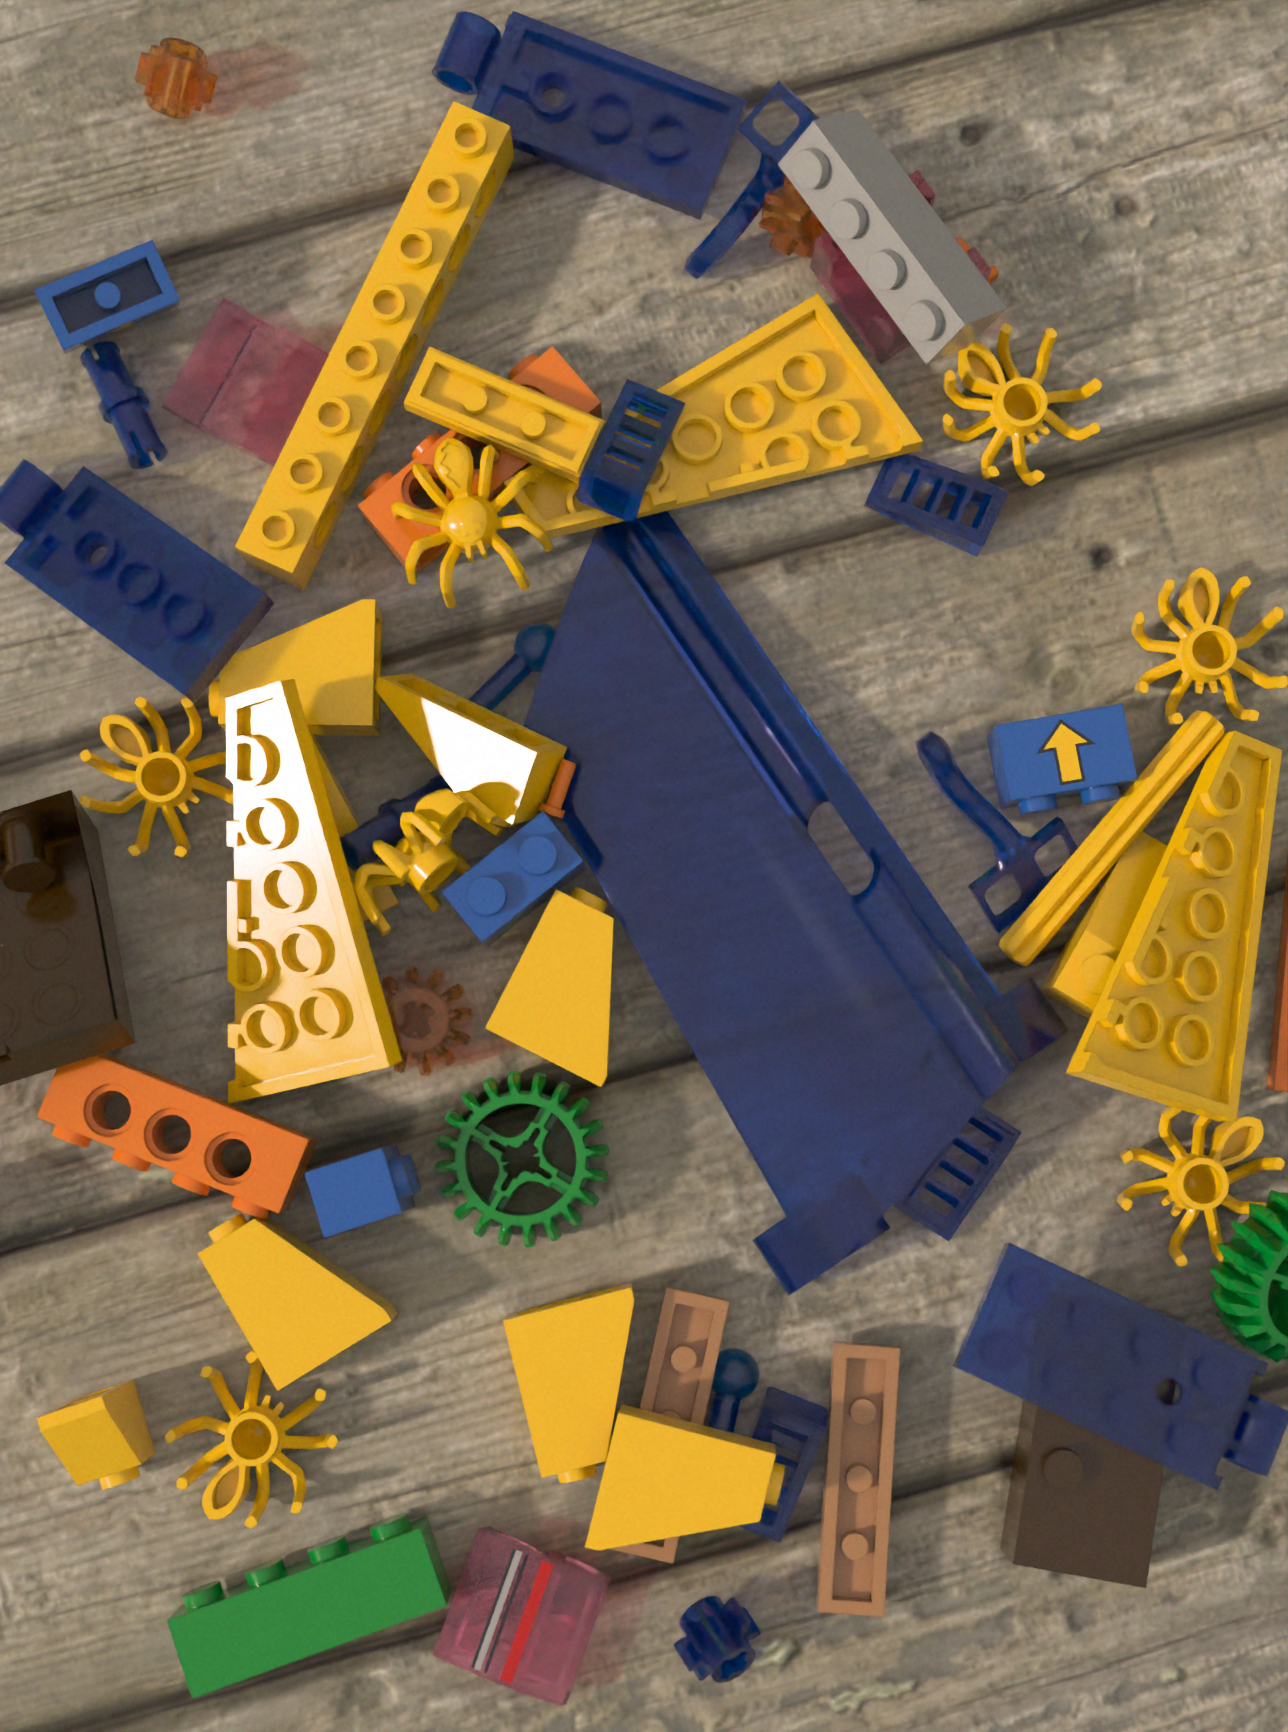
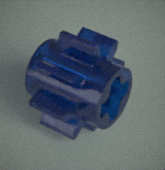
[674,1596,761,1683]

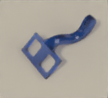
[683,80,820,279]
[915,731,1078,933]

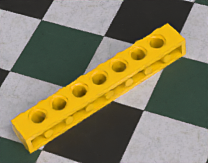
[235,101,515,591]

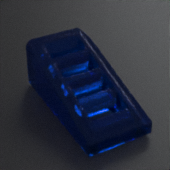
[576,379,685,522]
[864,454,1009,557]
[893,1098,1022,1241]
[738,1387,828,1543]

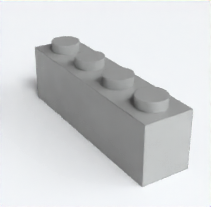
[778,109,1007,365]

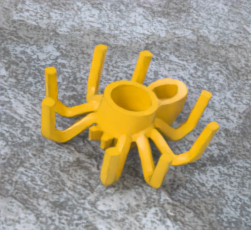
[943,323,1102,487]
[391,438,553,609]
[1131,567,1288,725]
[80,696,234,857]
[353,789,504,937]
[1116,1106,1285,1267]
[165,1351,338,1529]

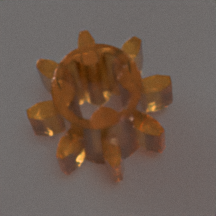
[135,37,217,119]
[759,176,832,259]

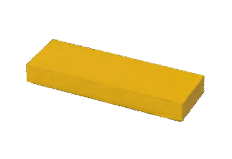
[403,346,605,484]

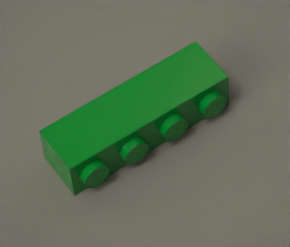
[167,1513,452,1699]

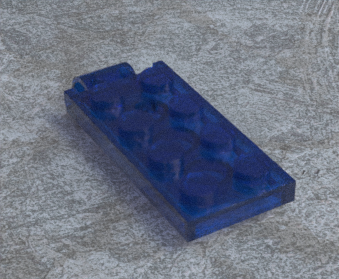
[432,11,747,220]
[0,459,275,704]
[953,1243,1288,1490]

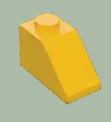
[37,1379,156,1490]

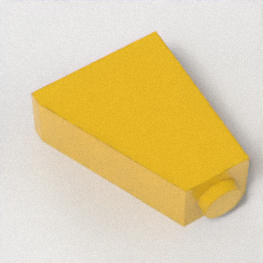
[209,599,383,736]
[485,886,614,1087]
[197,1213,399,1391]
[503,1282,635,1483]
[585,1404,785,1551]

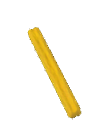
[999,710,1225,966]

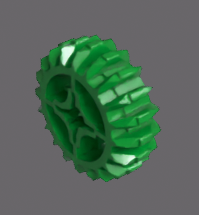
[434,1071,610,1247]
[1209,1190,1288,1363]

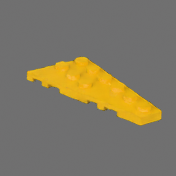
[503,293,924,541]
[226,679,402,1104]
[1066,731,1282,1122]

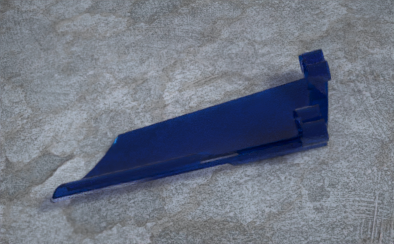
[524,511,1070,1296]

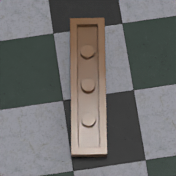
[610,1285,730,1564]
[816,1341,900,1617]

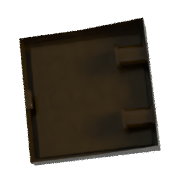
[0,790,136,1086]

